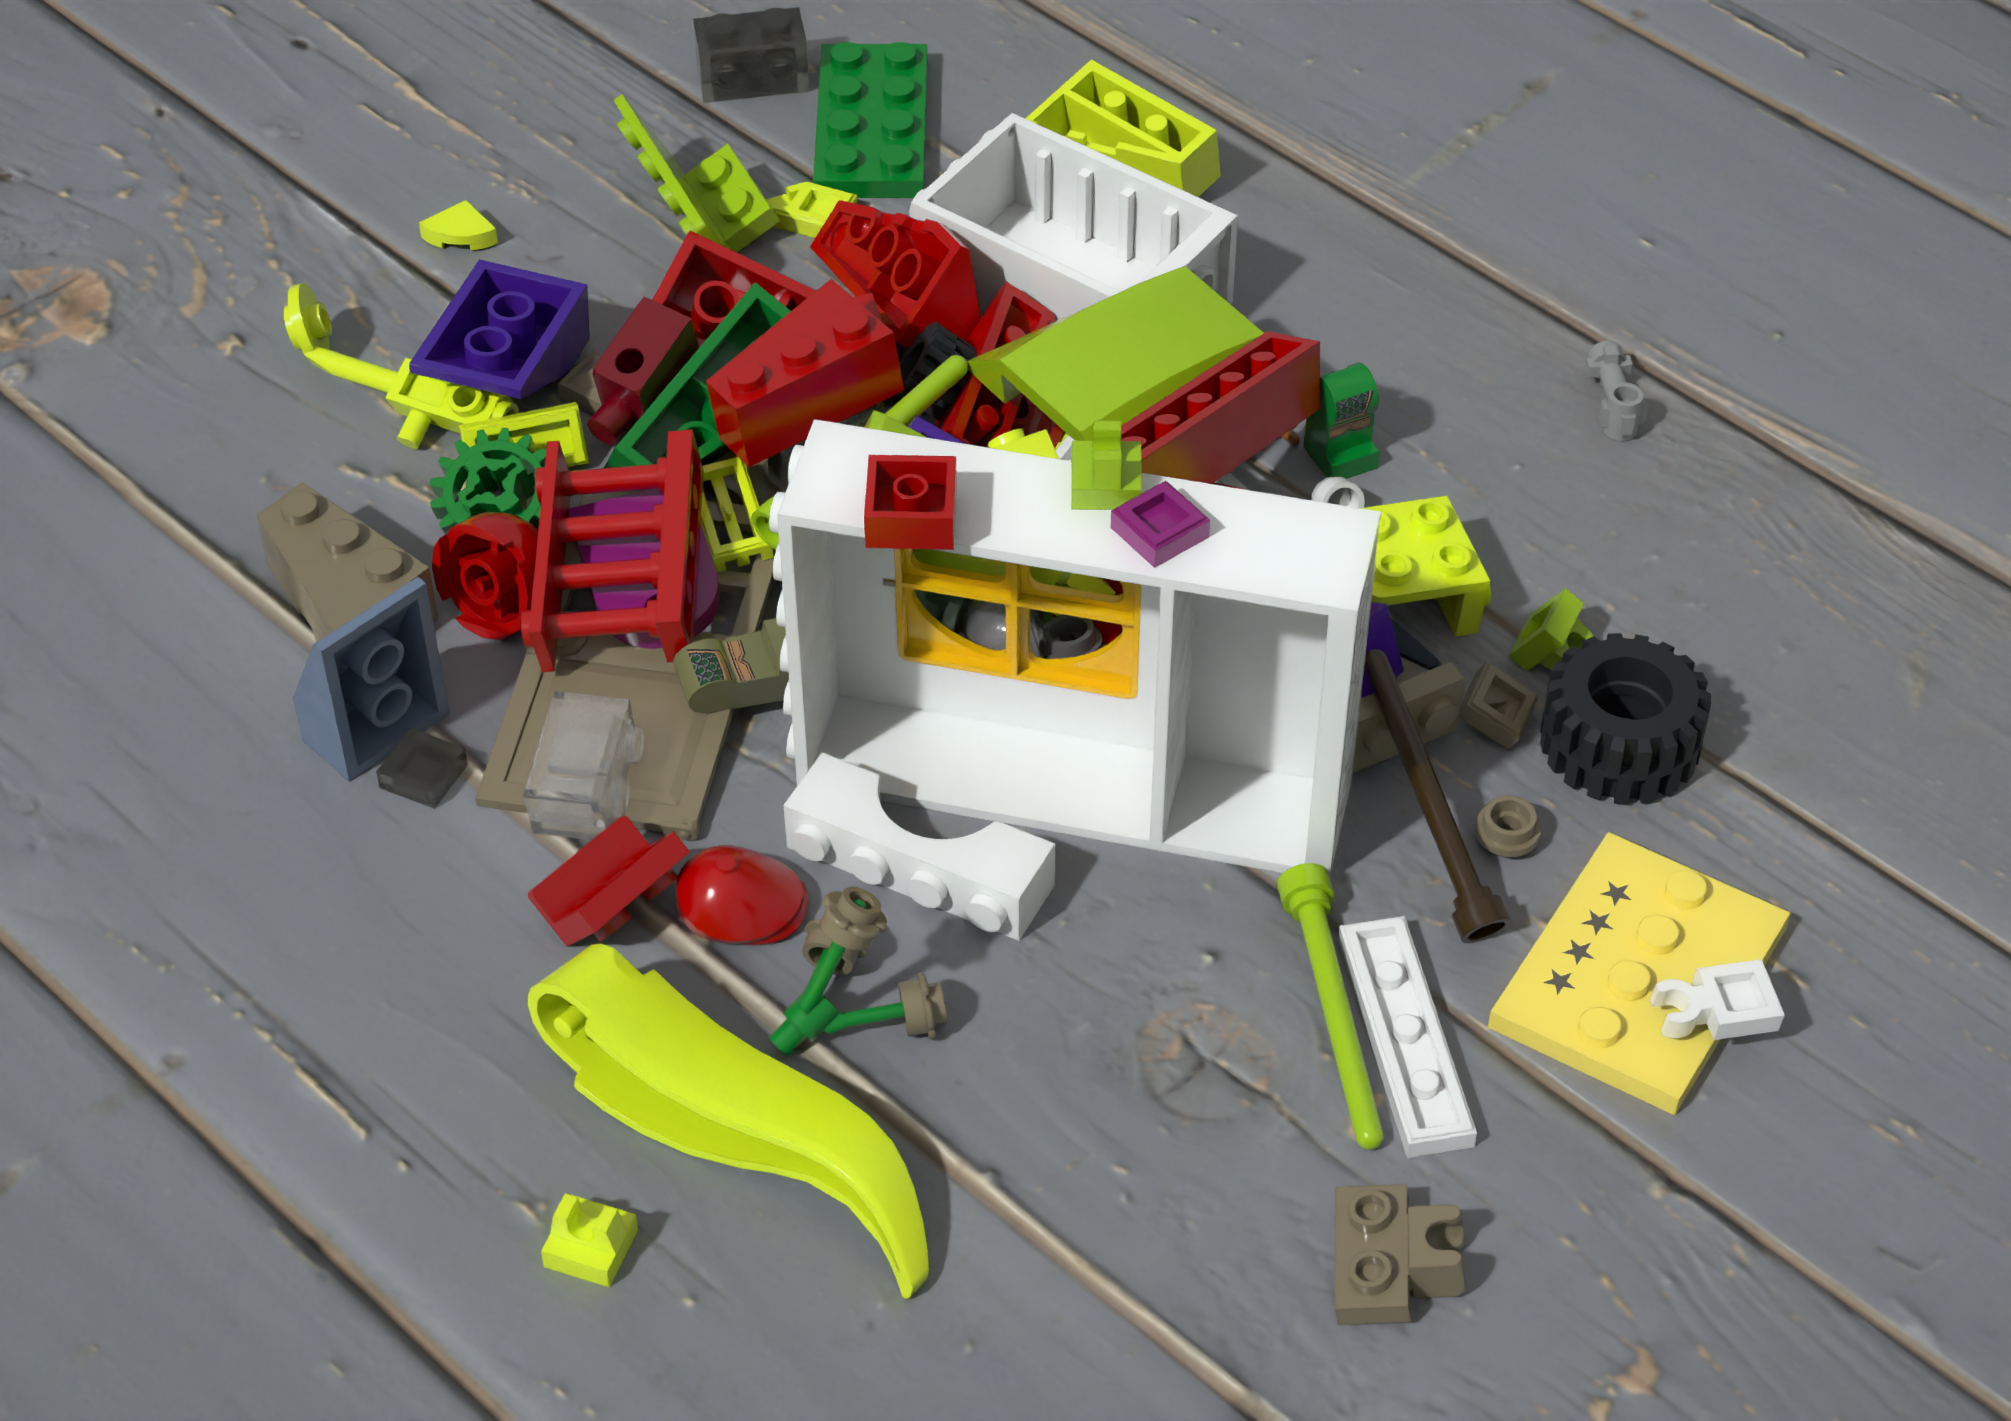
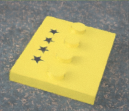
[1488,832,1791,1116]

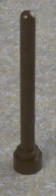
[1364,649,1512,943]

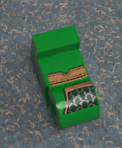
[1303,362,1380,479]

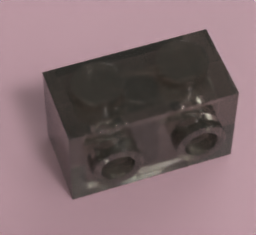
[693,7,809,103]

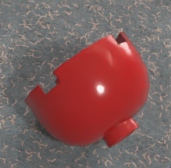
[432,512,538,640]

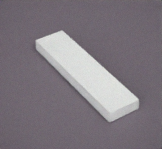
[1338,916,1477,1158]

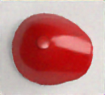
[676,845,809,945]

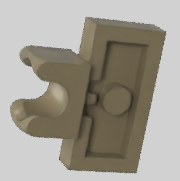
[1335,1184,1466,1325]

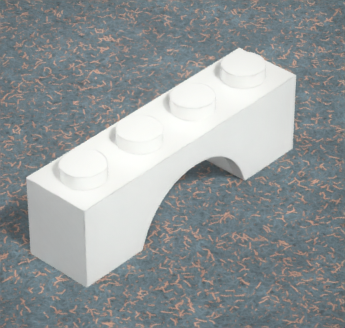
[783,752,1055,941]

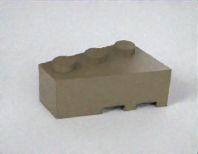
[256,482,438,642]

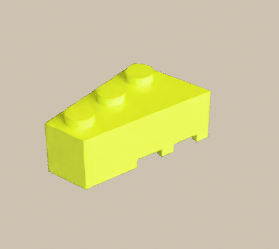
[1025,59,1221,197]

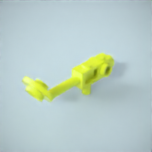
[284,283,519,449]

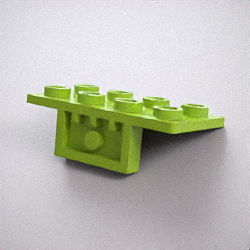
[613,94,781,252]

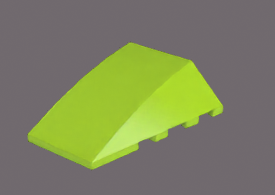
[967,266,1264,441]

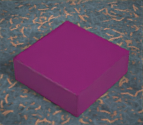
[1110,480,1210,568]

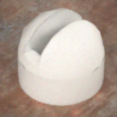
[1311,477,1365,508]

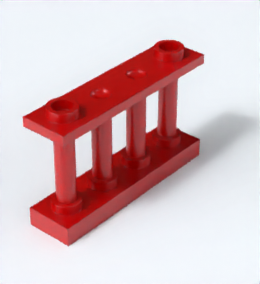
[521,430,704,672]

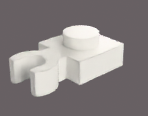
[1650,959,1785,1040]

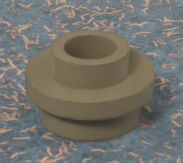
[1475,795,1542,857]

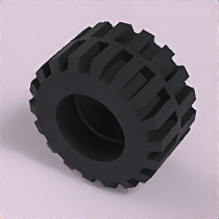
[1540,633,1711,804]

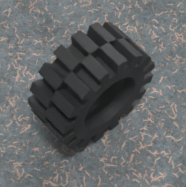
[877,322,977,425]

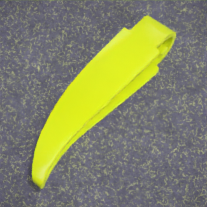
[528,944,929,1299]

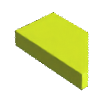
[767,182,857,238]

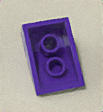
[409,259,590,399]

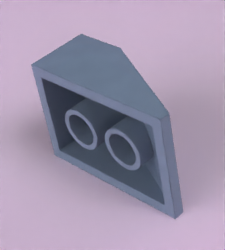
[293,577,450,782]

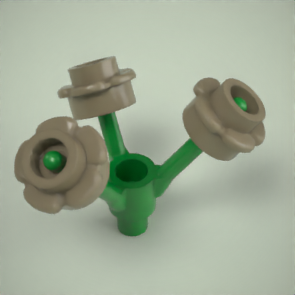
[768,887,947,1057]

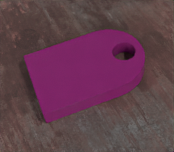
[567,489,720,649]

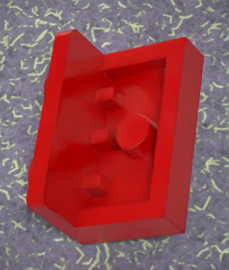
[528,816,690,946]

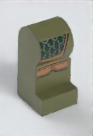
[673,618,789,713]

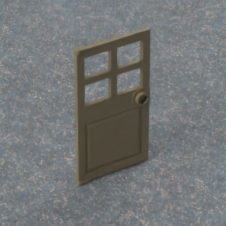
[475,491,776,841]

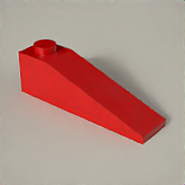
[810,200,981,348]
[652,230,816,348]

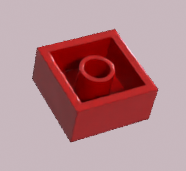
[864,455,957,550]

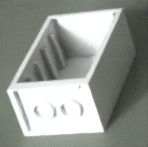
[909,113,1238,321]

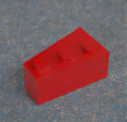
[706,279,904,467]

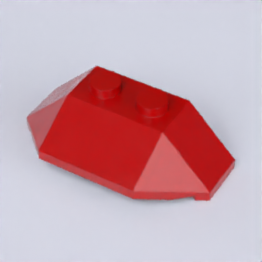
[934,282,1064,448]

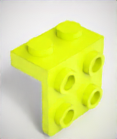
[1361,496,1491,637]

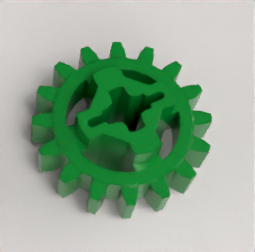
[430,428,546,535]

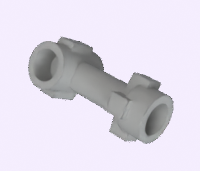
[1585,340,1648,441]

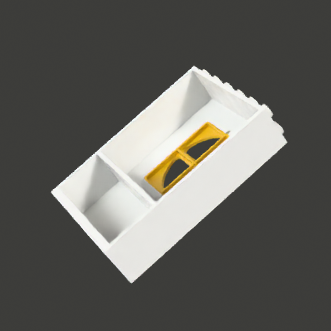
[769,419,1381,877]

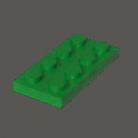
[813,42,928,198]

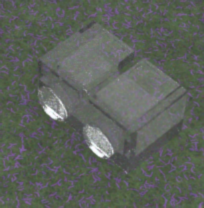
[523,691,644,840]

